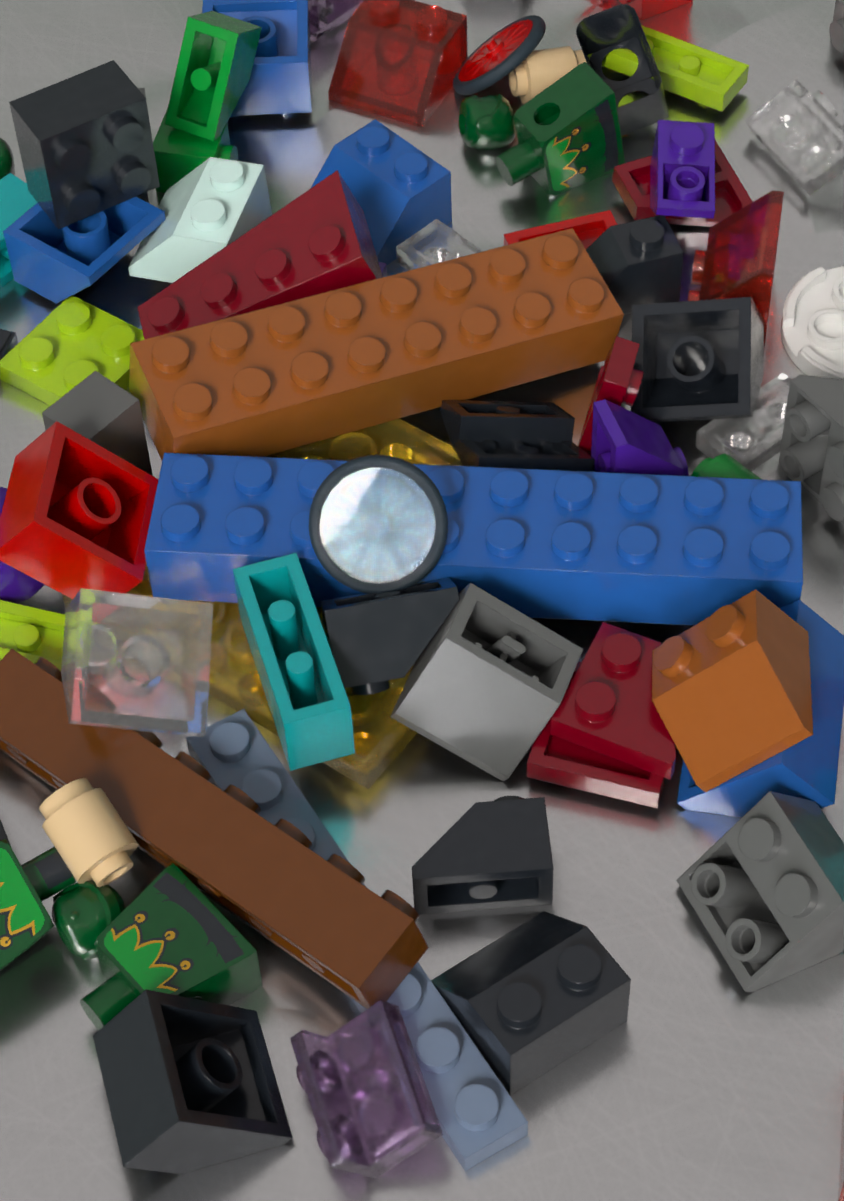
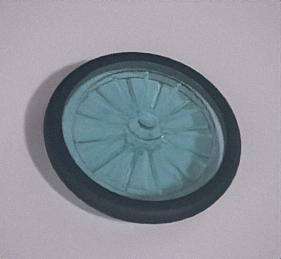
[309,455,448,594]

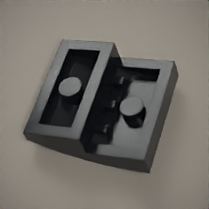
[441,400,595,472]

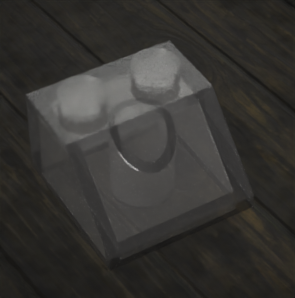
[61,588,213,737]

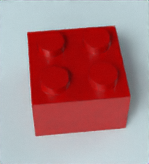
[0,421,158,613]

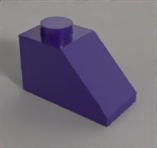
[591,399,689,476]

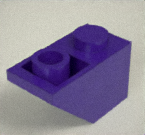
[650,120,715,219]

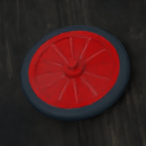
[453,15,546,95]

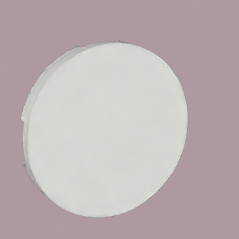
[781,266,844,379]

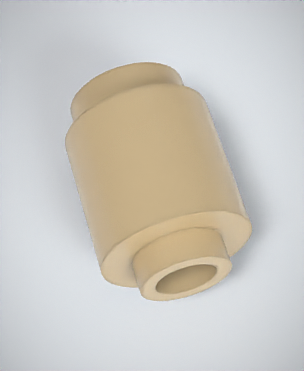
[508,46,587,104]
[39,778,138,887]

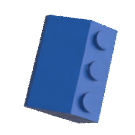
[677,599,844,818]

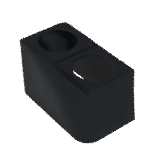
[576,4,669,136]

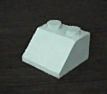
[128,157,272,283]

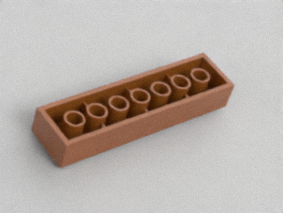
[129,228,624,460]

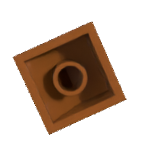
[652,589,813,792]

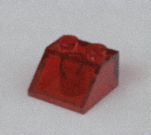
[328,0,468,129]
[688,190,784,349]

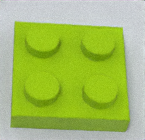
[0,295,144,406]

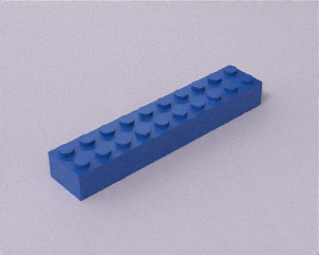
[144,453,803,626]

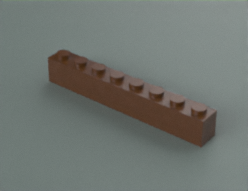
[0,649,429,1015]

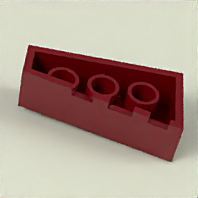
[137,170,383,339]

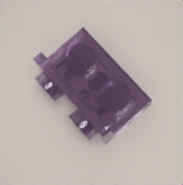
[290,1000,443,1178]

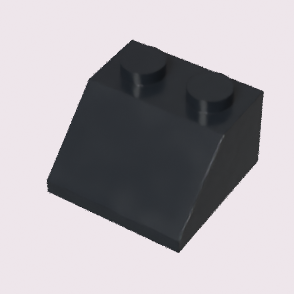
[631,297,764,422]
[431,911,631,1096]
[93,990,292,1174]

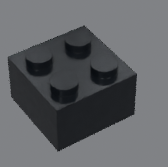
[9,60,160,229]

